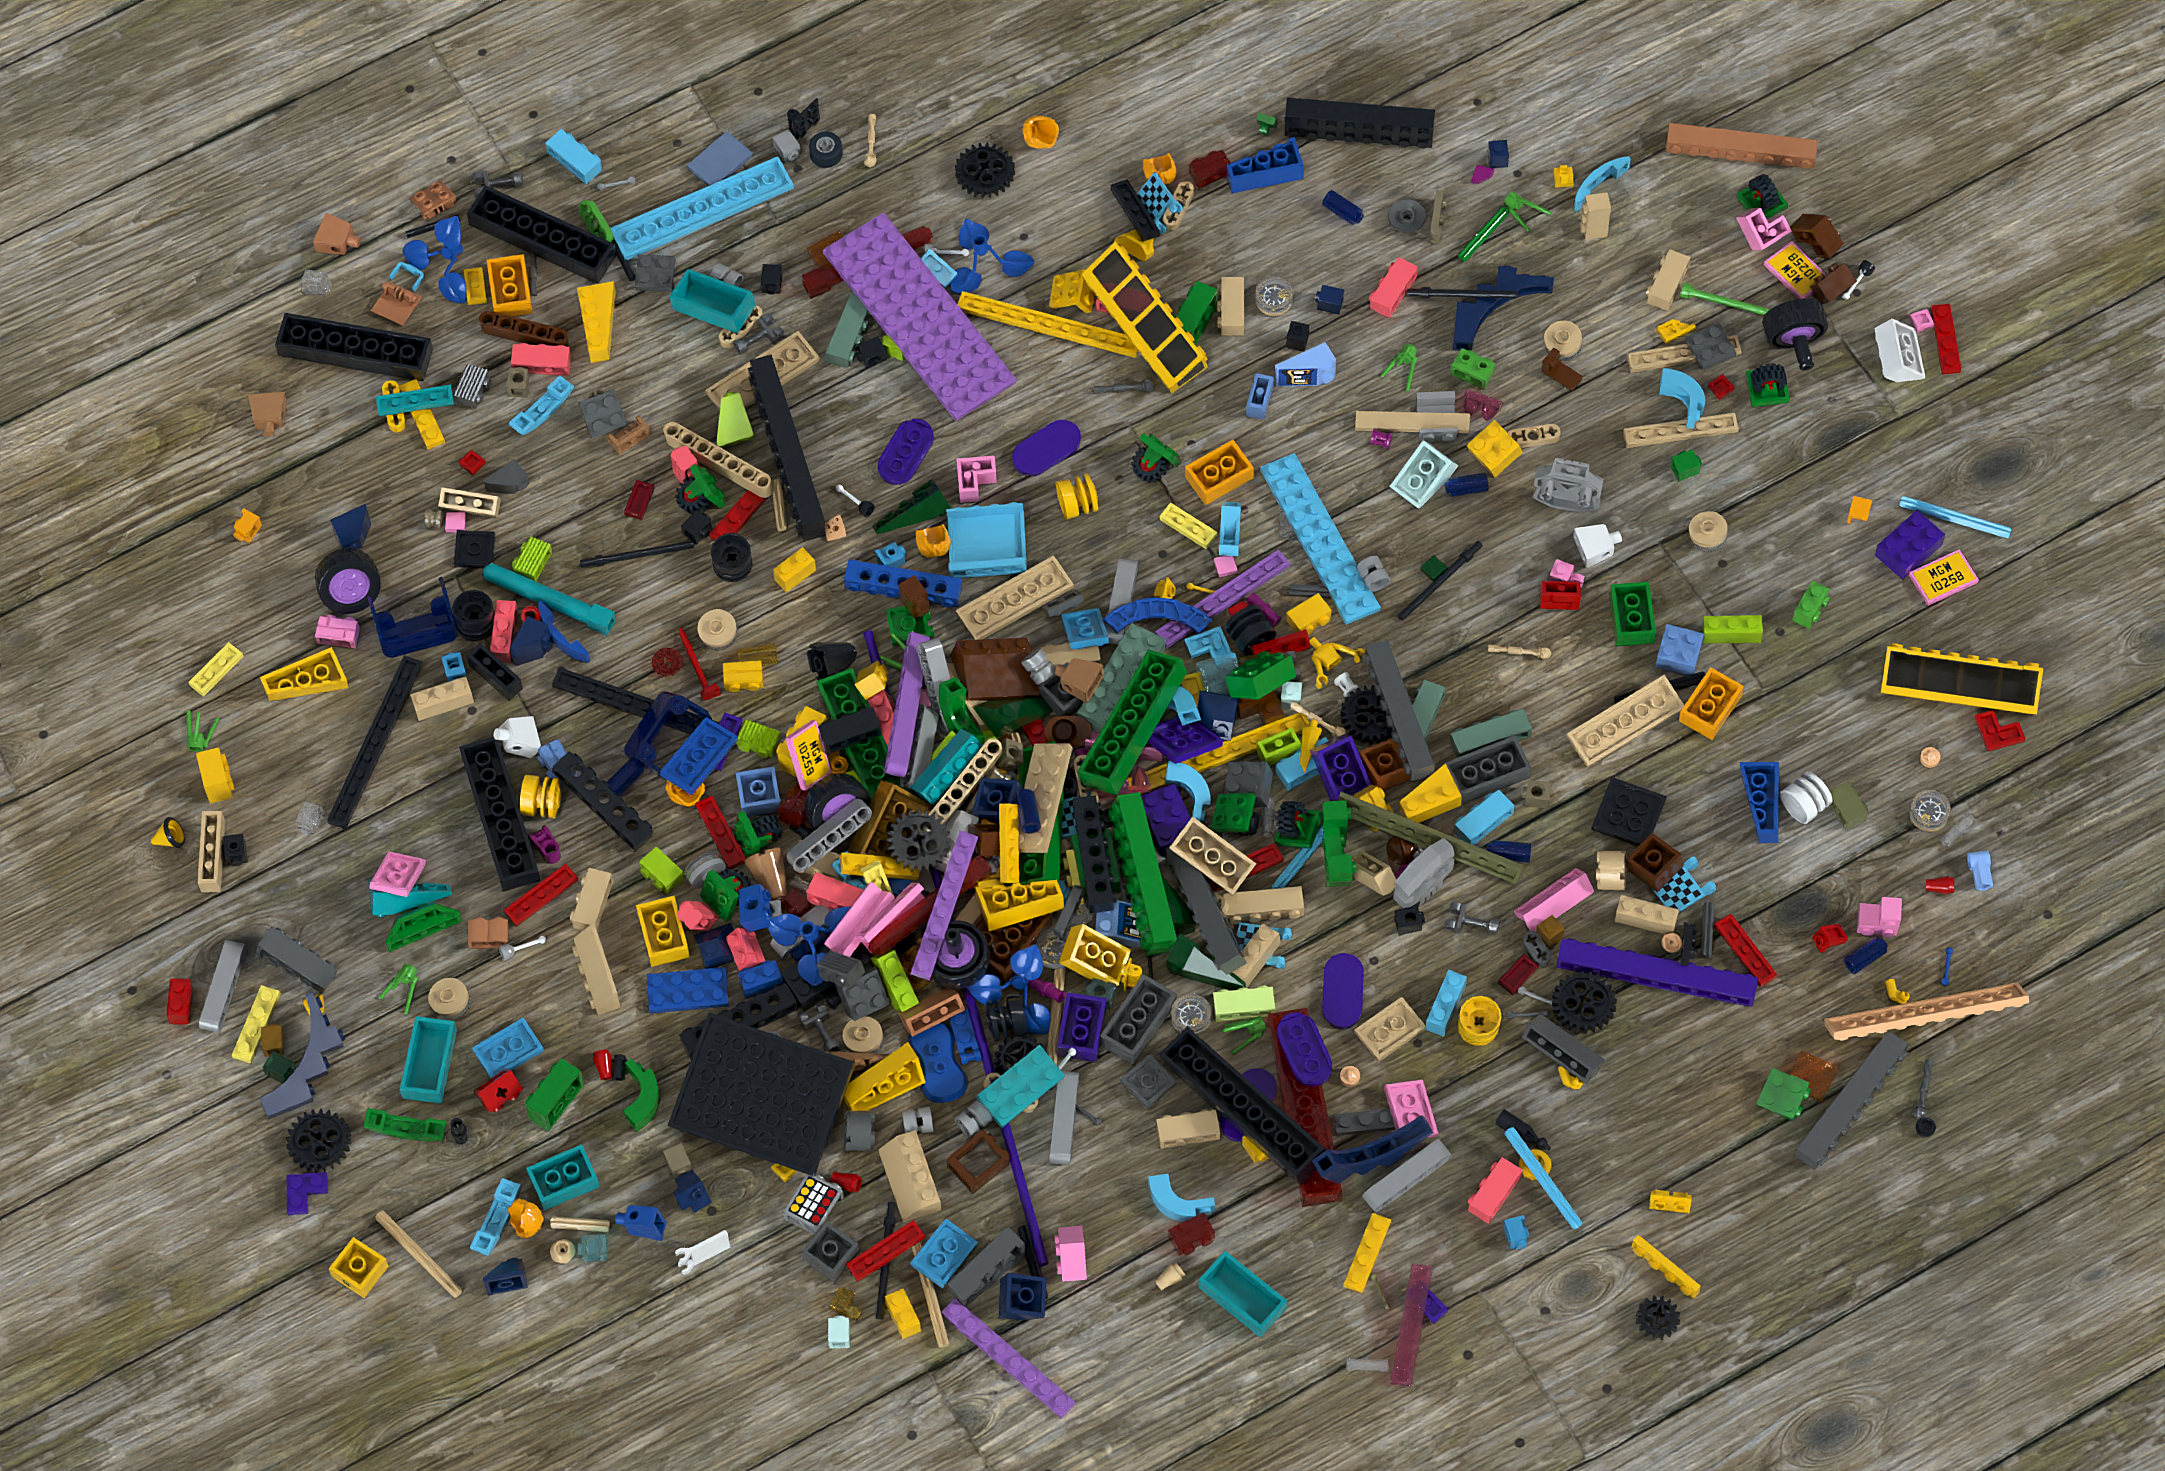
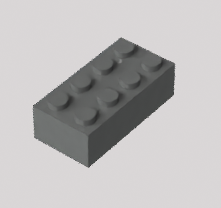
[1444,736,1532,805]
[1100,974,1177,1065]

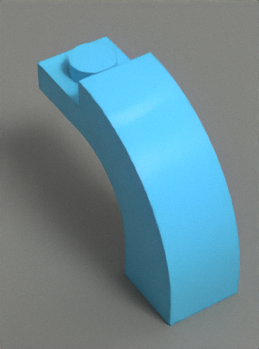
[1659,368,1705,429]
[1219,502,1241,556]
[1167,686,1201,726]
[1164,761,1211,822]
[1148,1174,1215,1223]

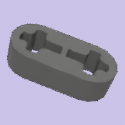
[1522,931,1551,967]

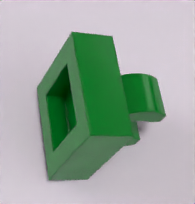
[1256,113,1278,135]

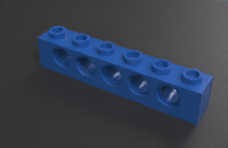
[844,559,962,608]

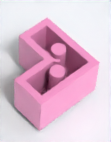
[1736,208,1792,250]
[957,456,997,503]
[1857,897,1902,937]
[1054,1226,1087,1281]

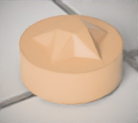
[1920,747,1940,768]
[1661,933,1682,953]
[1340,1066,1360,1087]

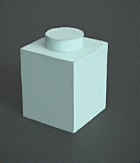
[1281,682,1302,710]
[828,1316,850,1348]

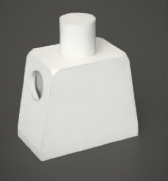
[1573,524,1622,568]
[494,716,541,758]

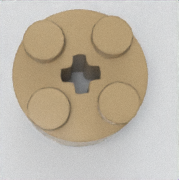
[1596,851,1627,890]

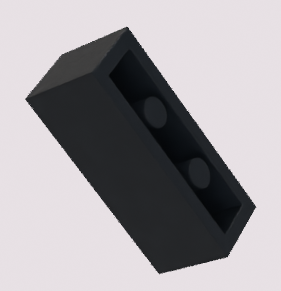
[466,643,523,701]
[818,707,882,754]

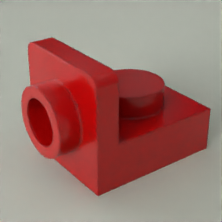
[1812,923,1848,953]

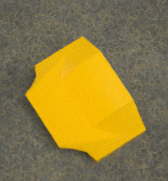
[1114,229,1154,262]

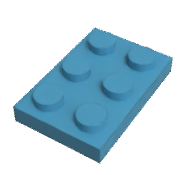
[1061,608,1109,650]
[472,1018,544,1078]
[910,1219,978,1289]

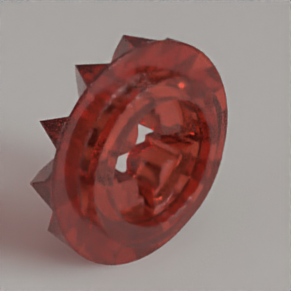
[651,648,683,677]

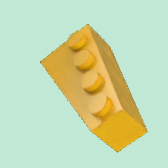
[260,647,349,702]
[975,880,1064,931]

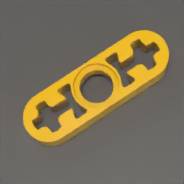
[382,380,406,432]

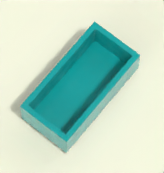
[669,269,756,333]
[400,1016,457,1104]
[976,1045,1065,1128]
[1198,1251,1287,1338]

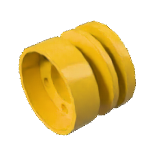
[1055,473,1098,520]
[520,775,561,819]
[1458,996,1501,1046]

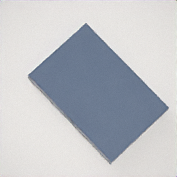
[687,131,753,186]

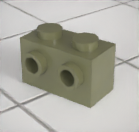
[1829,781,1869,830]

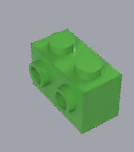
[1451,348,1496,390]
[1793,580,1830,629]

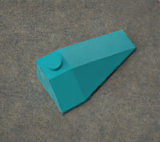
[368,879,452,917]

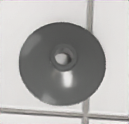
[1388,199,1426,232]

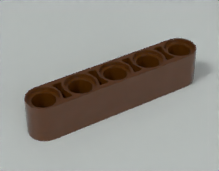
[479,311,569,347]

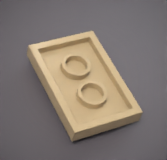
[1354,997,1426,1062]

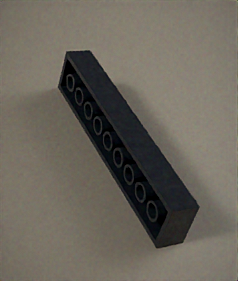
[747,354,826,542]
[1159,1026,1326,1185]

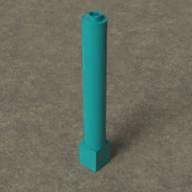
[482,563,616,636]

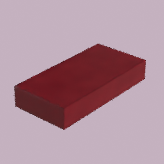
[624,480,655,520]
[1498,953,1539,995]

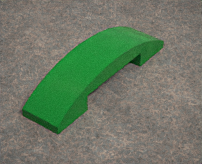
[363,1108,447,1141]

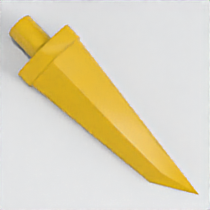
[1300,719,1322,773]

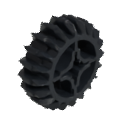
[994,1035,1047,1076]

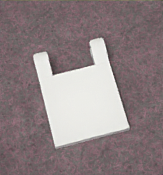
[675,1230,730,1275]

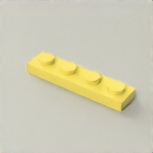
[232,985,281,1064]

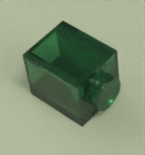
[262,1051,296,1084]

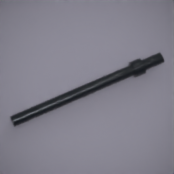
[1407,287,1518,298]
[580,541,694,568]
[1398,541,1483,621]
[876,1202,896,1319]

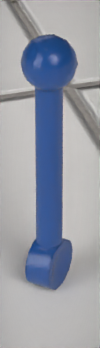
[1941,947,1953,986]

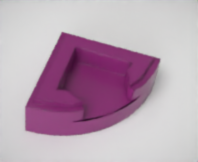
[1471,164,1494,184]

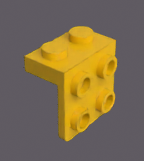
[1049,269,1095,314]

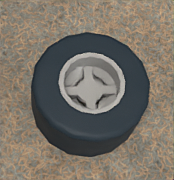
[809,131,843,168]

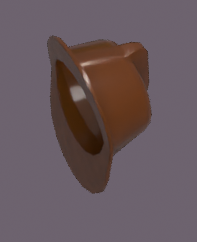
[1045,716,1092,747]
[1386,836,1419,873]

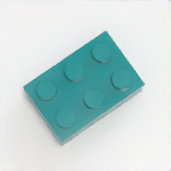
[526,1144,600,1211]

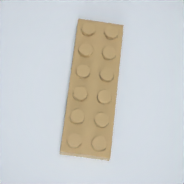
[705,331,820,411]
[955,555,1074,640]
[1566,675,1684,768]
[1018,743,1072,853]

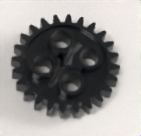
[955,142,1015,198]
[1340,685,1392,744]
[887,809,951,873]
[1552,971,1617,1034]
[286,1108,352,1173]

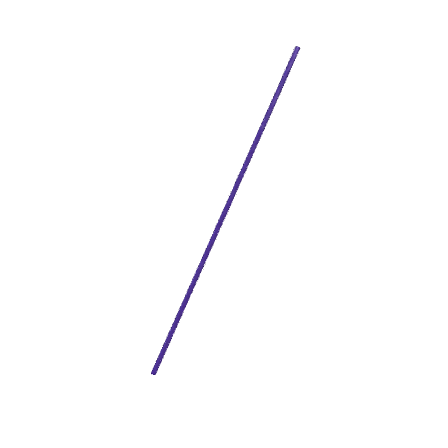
[863,630,1048,1267]

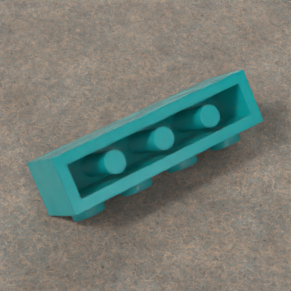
[910,729,983,805]

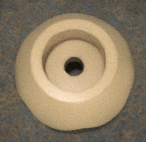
[550,1239,576,1264]

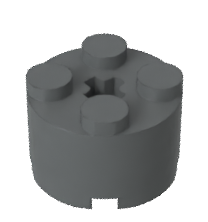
[844,1110,875,1151]

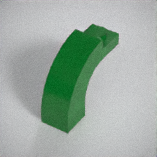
[939,677,985,743]
[623,1058,659,1132]

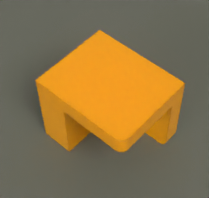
[1847,496,1872,524]

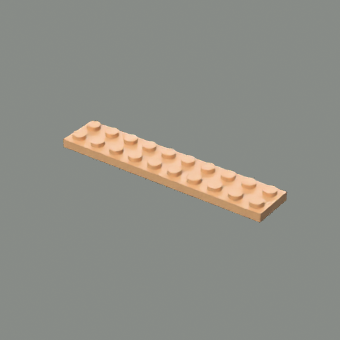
[1824,982,2029,1041]

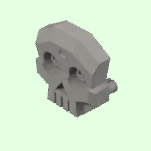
[1532,458,1604,512]
[1393,838,1455,908]

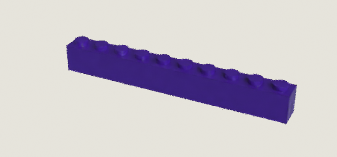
[1556,938,1758,1007]

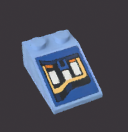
[1275,342,1336,387]
[1095,900,1141,947]

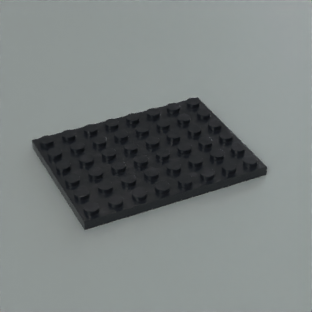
[667,1013,856,1177]

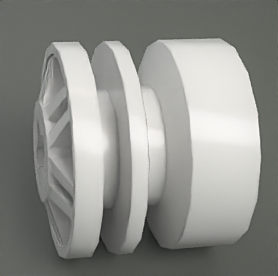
[1780,771,1833,824]

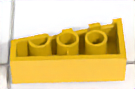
[577,281,616,363]
[843,1042,926,1111]

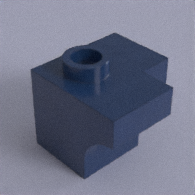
[672,1169,712,1213]

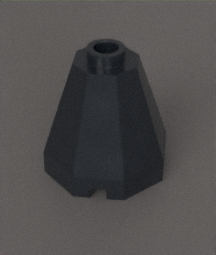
[807,642,857,681]

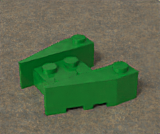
[1322,800,1356,887]

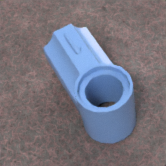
[1967,850,1993,891]

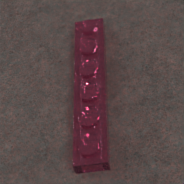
[1390,1263,1433,1387]

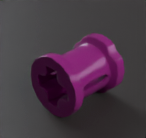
[1370,428,1393,449]

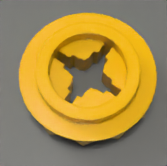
[1519,1149,1551,1181]

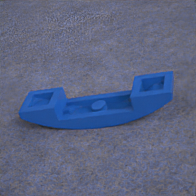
[538,601,590,663]

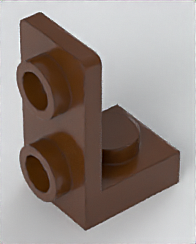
[1541,348,1583,391]

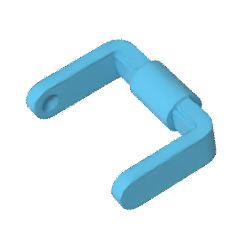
[389,262,424,292]

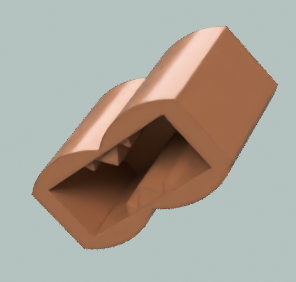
[468,917,509,949]

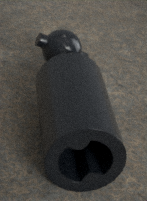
[1495,1109,1551,1150]

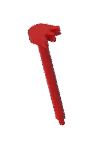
[679,628,721,700]

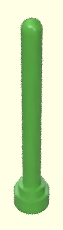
[1680,283,1769,315]

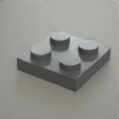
[635,254,676,292]
[1685,323,1736,370]
[578,389,628,438]
[1120,1054,1177,1109]

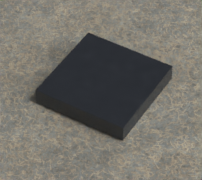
[454,530,495,568]

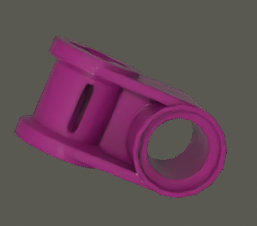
[528,825,561,864]

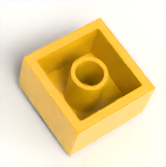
[1466,420,1523,478]
[196,747,235,804]
[329,1237,389,1298]

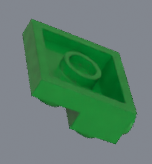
[886,606,934,646]
[1756,1068,1812,1121]

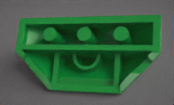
[385,902,462,952]

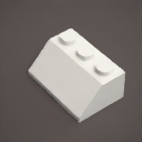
[1874,319,1926,382]
[921,810,980,872]

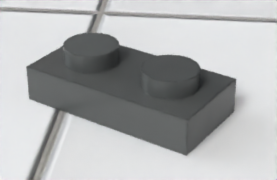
[1041,589,1084,617]

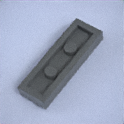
[1334,1109,1396,1136]

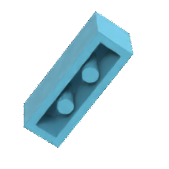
[545,129,602,184]
[1276,737,1328,791]
[1454,789,1515,845]
[1426,970,1467,1037]

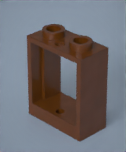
[946,1130,1010,1194]

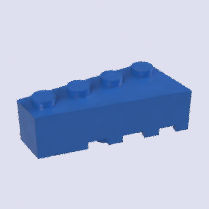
[1227,137,1304,194]
[1739,762,1780,843]

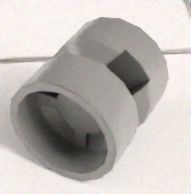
[710,263,743,287]
[1356,556,1391,592]
[1021,648,1056,685]
[955,1100,993,1138]
[902,1106,933,1134]

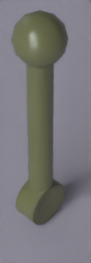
[1369,1272,1391,1310]

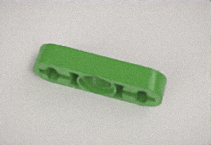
[578,200,613,243]

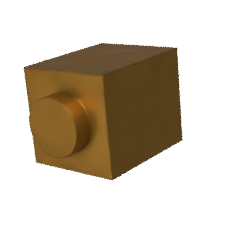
[1536,915,1565,949]
[261,1024,285,1057]

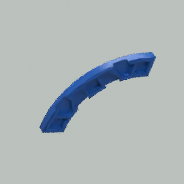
[1103,598,1212,634]

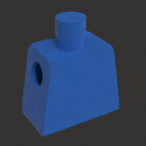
[615,1205,667,1241]

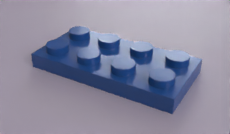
[660,717,738,795]
[647,967,729,1014]

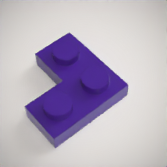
[286,1172,328,1215]

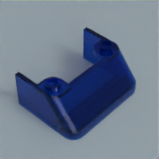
[368,577,458,658]
[624,691,712,781]

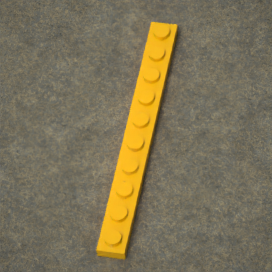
[957,291,1138,358]
[1124,713,1310,796]

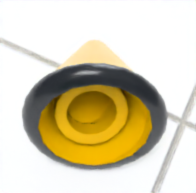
[151,817,185,848]

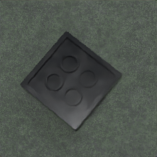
[1591,777,1667,846]

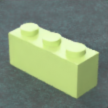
[1213,986,1275,1022]

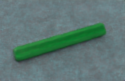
[1458,206,1509,262]

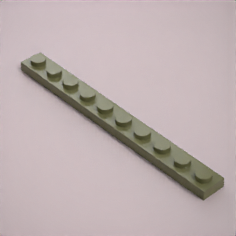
[1337,792,1524,884]

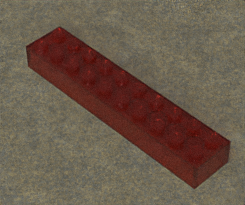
[1268,1008,1343,1207]

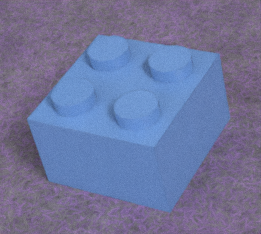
[1655,624,1704,676]
[736,766,782,817]

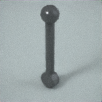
[1506,1010,1548,1019]
[1076,1104,1102,1125]

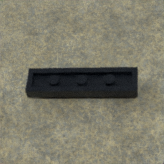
[1110,179,1160,242]

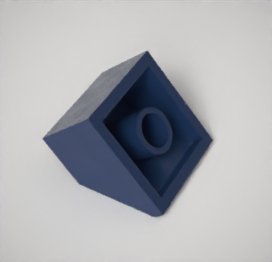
[510,616,553,666]
[972,778,1024,825]
[998,1273,1047,1321]

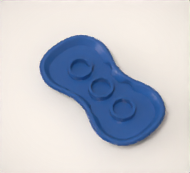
[908,1022,968,1103]

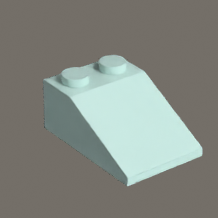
[1389,440,1459,509]

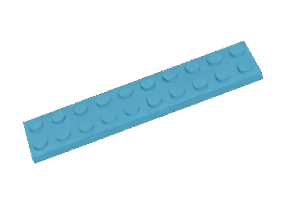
[610,156,794,260]
[1260,453,1381,625]

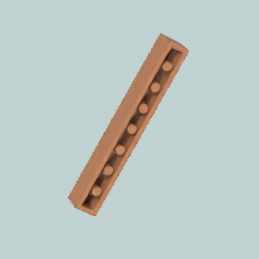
[1666,123,1818,169]

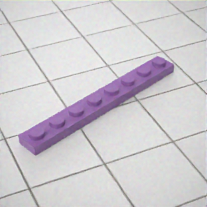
[1155,550,1290,649]
[911,831,978,981]
[941,1298,1076,1419]

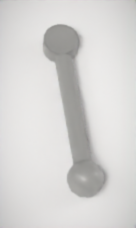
[597,176,635,190]
[1518,987,1555,1007]

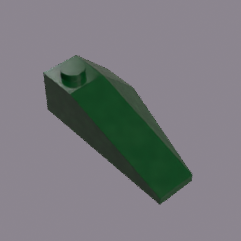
[872,479,951,535]
[973,697,1053,738]
[1161,875,1197,937]
[1167,934,1246,991]

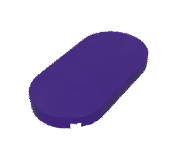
[878,419,934,485]
[1012,420,1081,476]
[1322,953,1364,1029]
[1277,1012,1332,1087]
[1220,1068,1277,1142]

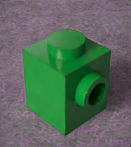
[1670,449,1702,482]

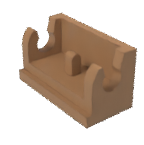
[607,415,650,455]

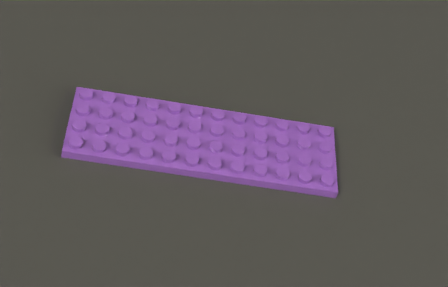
[823,212,1017,421]

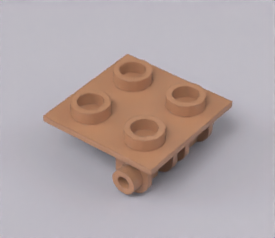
[409,180,457,220]
[371,282,422,326]

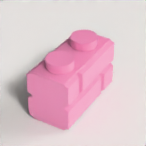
[315,615,360,648]

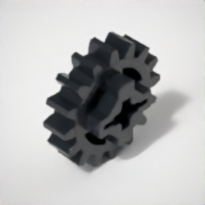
[1636,1295,1680,1340]

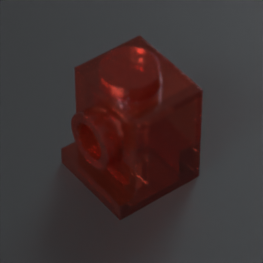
[780,888,811,918]

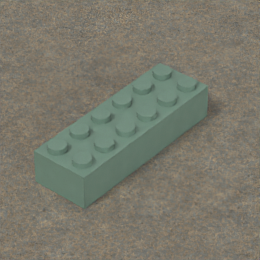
[1078,623,1166,734]

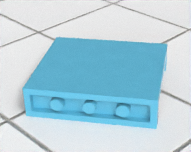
[946,502,1027,578]

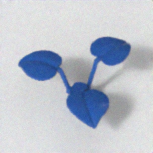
[402,216,467,303]
[950,218,1034,294]
[768,907,851,986]
[968,944,1051,1034]

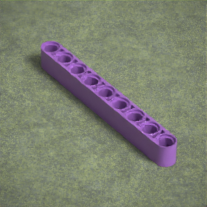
[884,631,930,778]

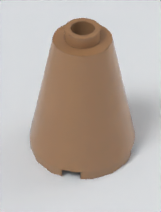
[745,848,788,903]

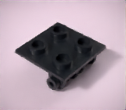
[787,98,820,140]

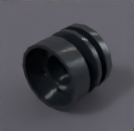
[711,533,753,582]
[452,590,495,641]
[1225,605,1277,656]
[985,994,1028,1042]

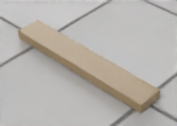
[1626,335,1741,373]
[1355,411,1470,433]
[1623,413,1739,448]

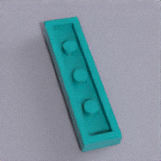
[376,385,454,416]

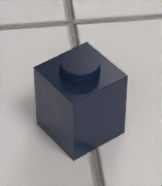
[1487,140,1509,168]
[1315,285,1344,314]

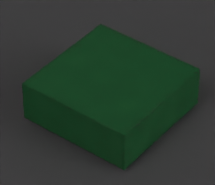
[1420,555,1447,582]

